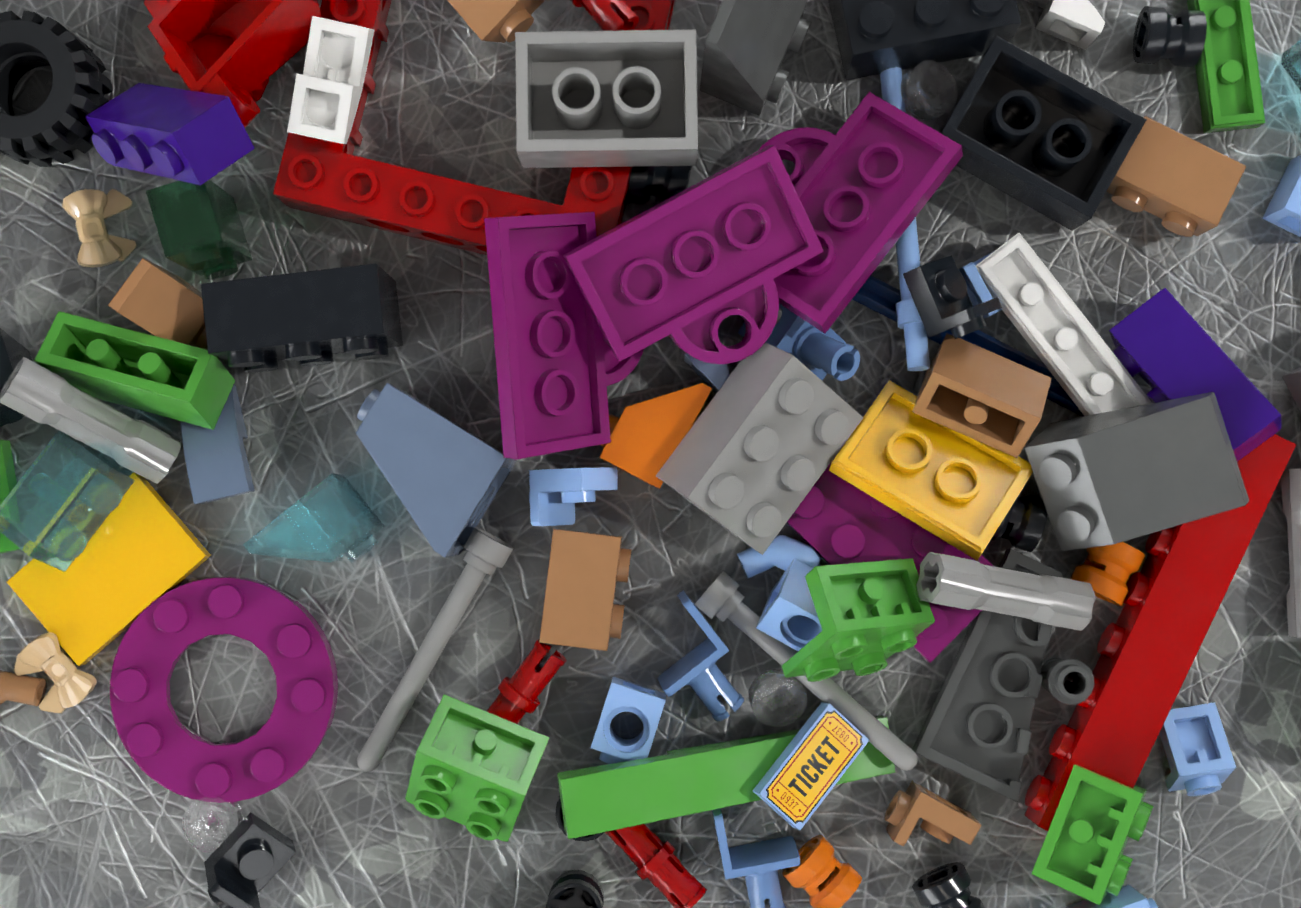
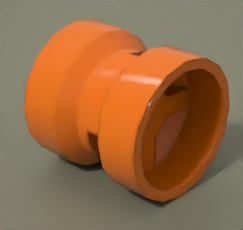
[1070,542,1146,606]
[782,835,862,908]

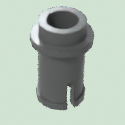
[1041,658,1094,705]

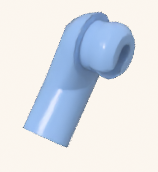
[737,535,821,579]

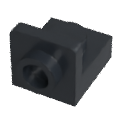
[903,255,1002,339]
[204,812,296,908]

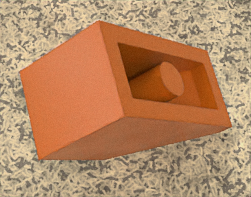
[599,383,712,490]

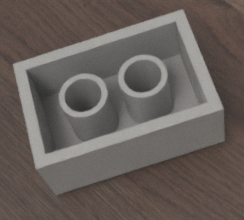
[515,29,698,168]
[656,342,863,555]

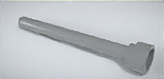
[357,527,514,772]
[694,571,917,771]

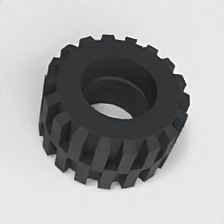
[0,11,113,167]

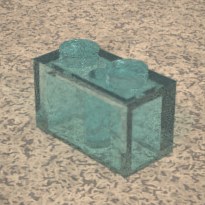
[0,430,135,572]

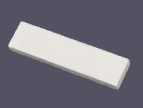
[975,232,1152,416]

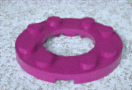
[110,577,338,803]

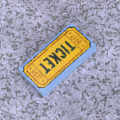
[752,702,869,830]

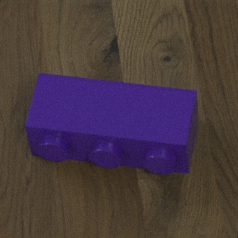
[85,83,255,185]
[1109,288,1282,462]

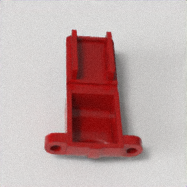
[143,0,321,128]

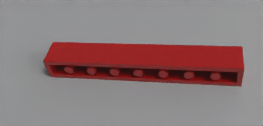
[1024,434,1297,831]

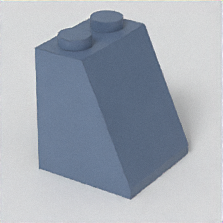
[356,383,517,558]

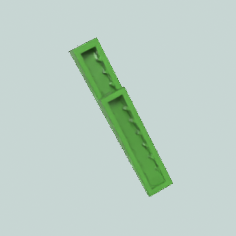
[557,715,895,839]

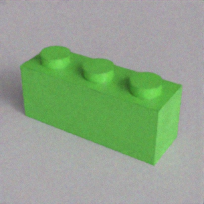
[34,311,235,430]

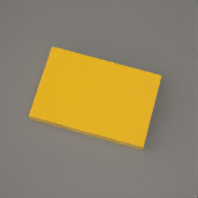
[829,380,1033,561]
[6,472,211,666]

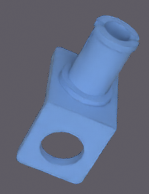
[739,304,860,381]
[657,590,744,722]
[712,808,801,908]

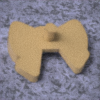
[62,189,136,268]
[14,632,97,713]

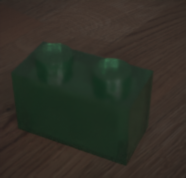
[146,179,252,279]

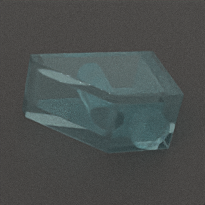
[243,473,384,563]

